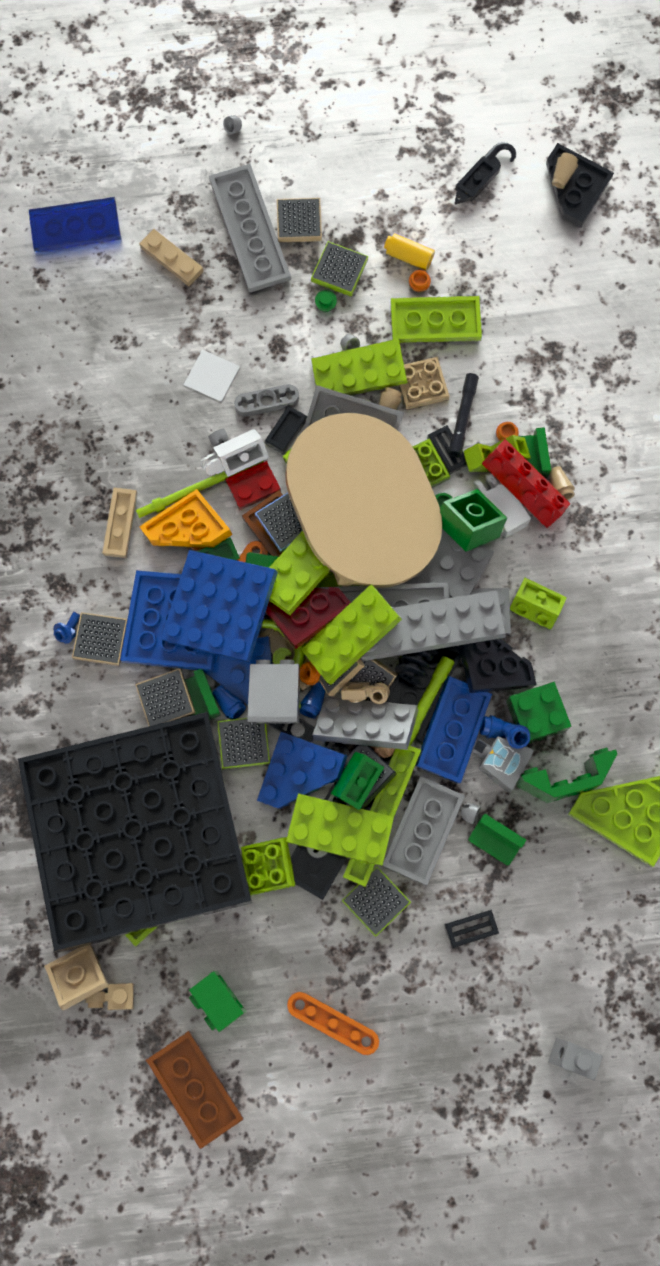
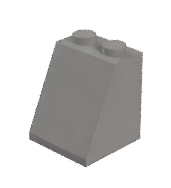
[248,660,300,724]

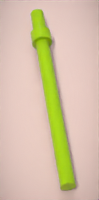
[136,460,264,518]

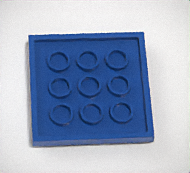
[161,550,278,663]
[120,570,216,672]

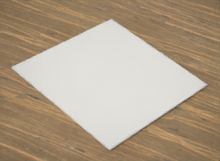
[184,350,240,402]

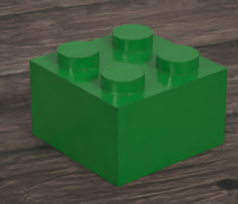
[440,488,507,552]
[506,681,572,744]
[189,971,247,1032]

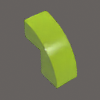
[463,435,531,472]

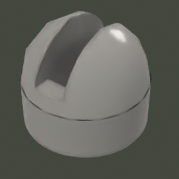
[223,115,242,134]
[340,334,360,351]
[208,428,228,446]
[461,803,481,824]

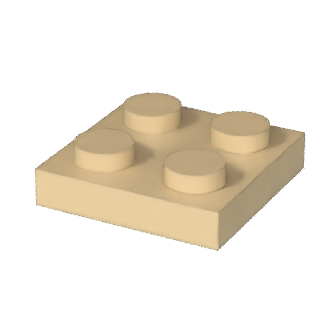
[45,945,109,1011]

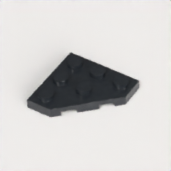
[546,143,614,227]
[459,638,537,693]

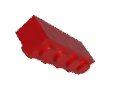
[481,439,571,528]

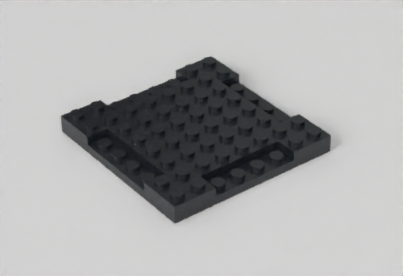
[18,712,253,953]

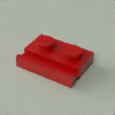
[225,461,281,510]

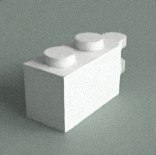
[201,429,269,476]
[473,473,531,539]

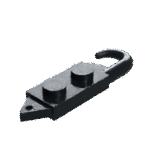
[454,142,517,205]

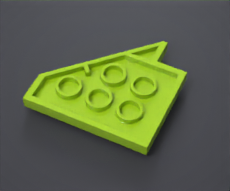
[568,776,660,867]

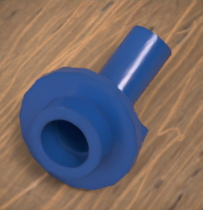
[53,611,80,644]

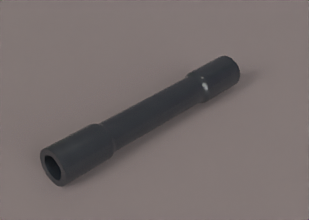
[448,373,479,458]

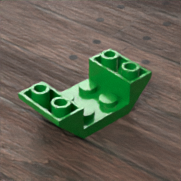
[516,747,618,803]

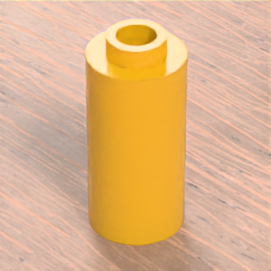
[384,233,435,271]

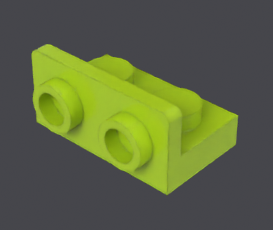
[510,577,567,629]

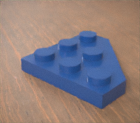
[204,637,273,705]
[257,732,348,809]

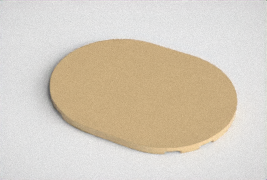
[285,413,442,588]

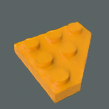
[139,489,233,547]

